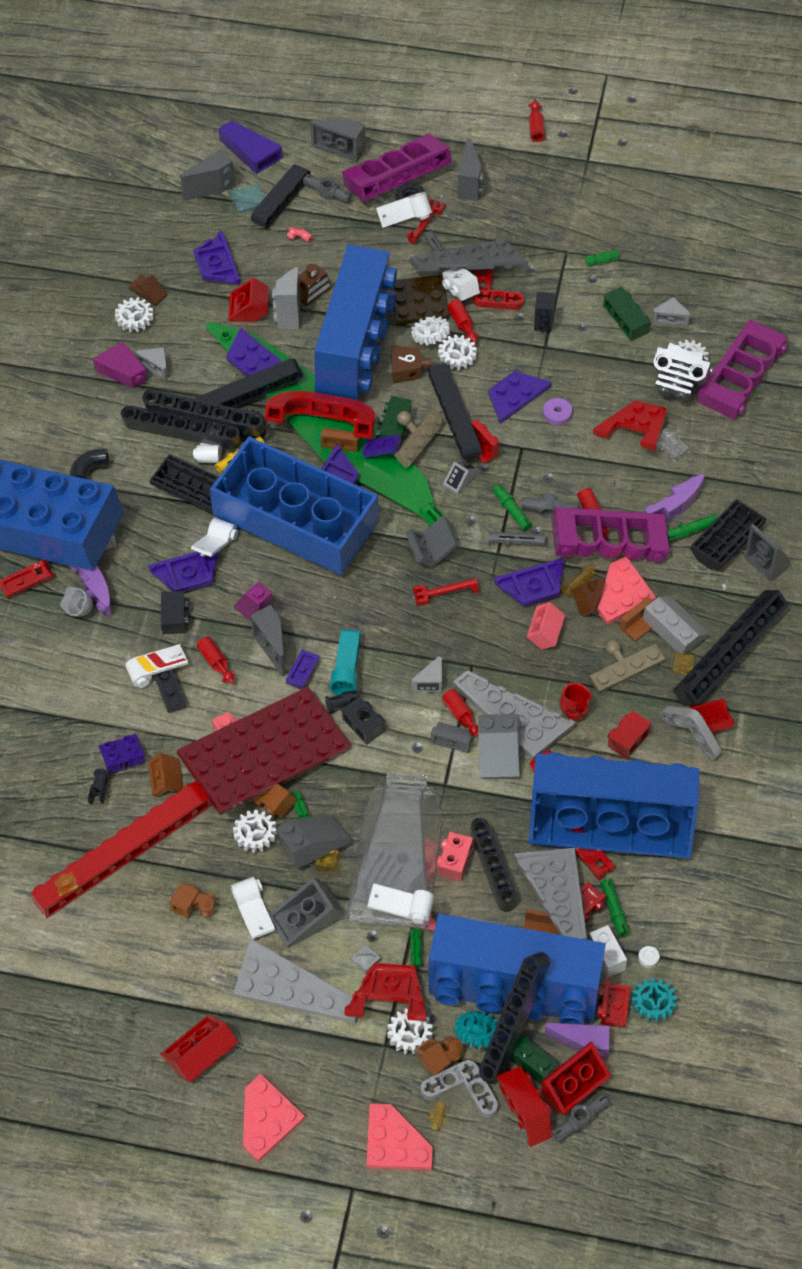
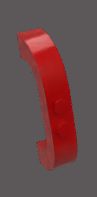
[265,391,375,439]

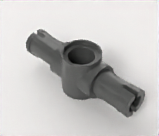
[303,174,352,203]
[521,493,578,518]
[551,1093,609,1142]

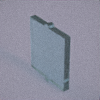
[230,183,264,214]

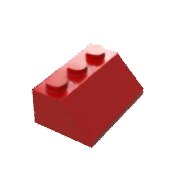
[160,1014,238,1082]
[541,1041,611,1115]

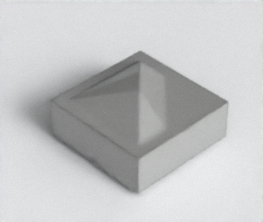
[352,945,381,974]

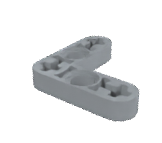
[660,706,722,760]
[421,1060,498,1118]

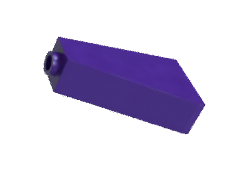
[218,120,283,174]

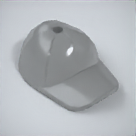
[60,587,93,617]

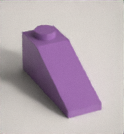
[545,1023,610,1059]

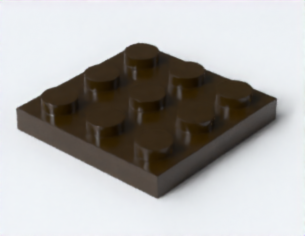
[390,275,448,325]

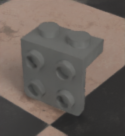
[406,516,457,567]

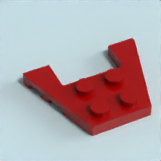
[593,400,667,451]
[344,963,427,1021]

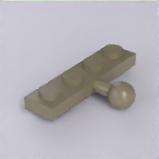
[394,408,446,468]
[589,640,665,694]

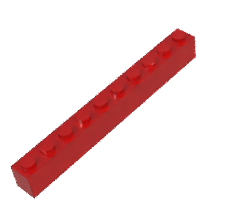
[31,781,212,919]

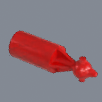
[528,99,545,142]
[447,299,479,344]
[577,488,610,540]
[196,636,236,685]
[442,689,478,737]

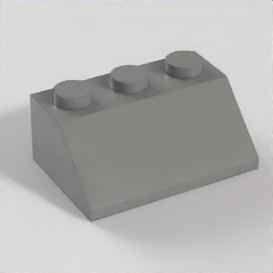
[272,267,300,329]
[642,596,710,657]

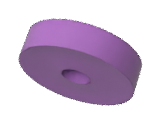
[543,398,572,425]

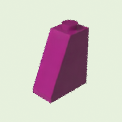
[93,342,148,388]
[234,582,274,621]

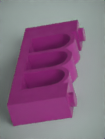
[341,133,452,202]
[697,319,788,420]
[551,507,670,562]

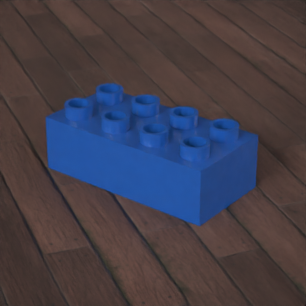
[315,244,397,401]
[210,436,379,576]
[0,460,124,571]
[528,753,699,858]
[429,914,606,1025]

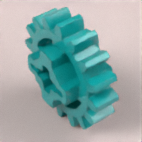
[631,977,677,1023]
[454,1010,498,1049]

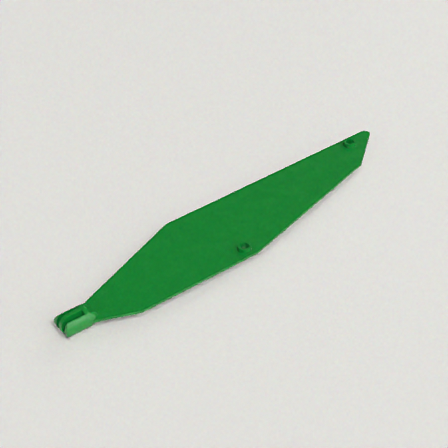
[206,322,449,527]

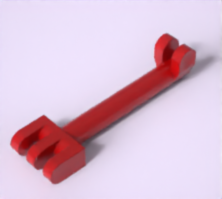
[407,198,446,244]
[413,578,479,606]

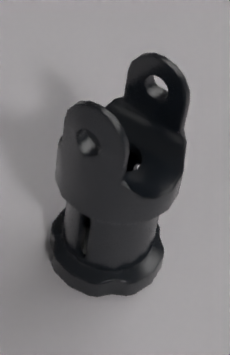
[325,690,360,713]
[88,769,111,804]

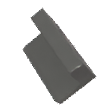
[431,722,474,753]

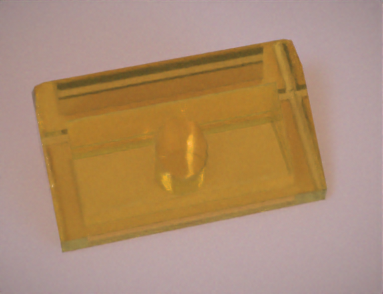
[560,563,595,598]

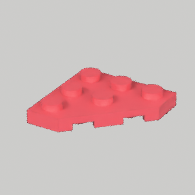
[597,557,656,625]
[243,1074,305,1163]
[367,1104,432,1171]

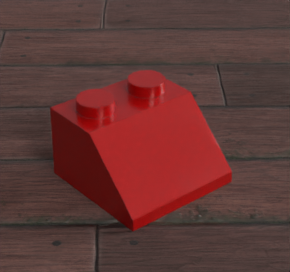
[228,277,269,322]

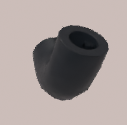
[70,448,109,479]

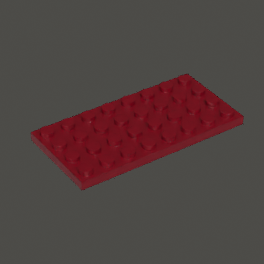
[177,687,352,815]

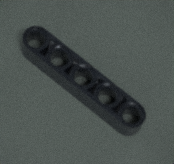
[251,164,311,229]
[471,818,516,912]

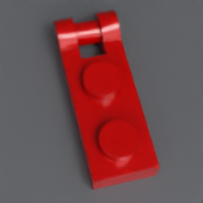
[0,560,54,599]
[571,827,615,880]

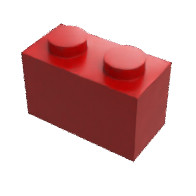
[607,710,651,759]

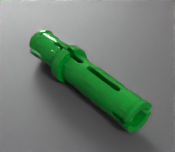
[492,484,533,532]
[667,513,718,542]
[600,878,630,938]

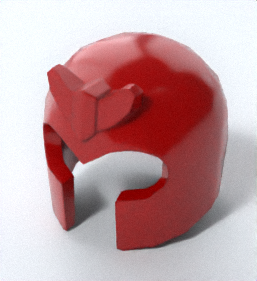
[559,682,592,722]

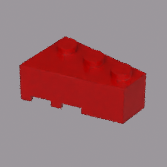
[497,1066,553,1147]

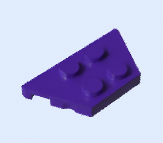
[193,231,241,284]
[226,328,283,377]
[488,371,551,424]
[321,445,360,484]
[148,551,219,592]
[494,558,563,607]

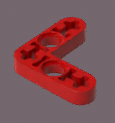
[473,269,524,310]

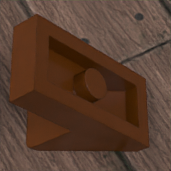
[129,275,167,306]
[572,577,606,617]

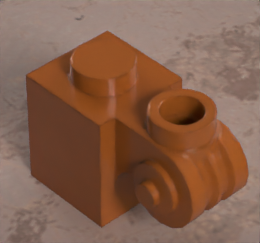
[251,784,297,818]
[169,882,216,919]
[414,1036,463,1075]

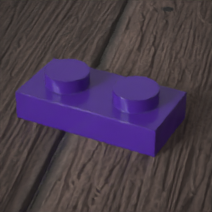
[362,434,401,458]
[286,649,320,689]

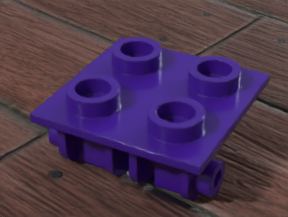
[98,734,146,773]

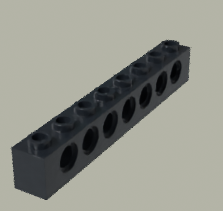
[673,590,789,705]

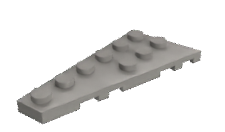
[453,670,576,760]
[514,848,587,940]
[234,939,357,1024]

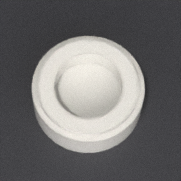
[638,946,660,968]

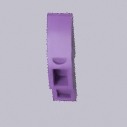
[644,473,704,522]
[69,565,112,617]

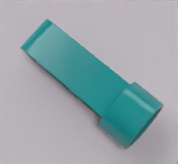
[329,629,361,695]

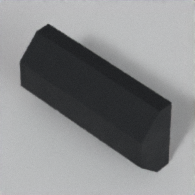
[150,454,219,513]
[690,499,767,570]

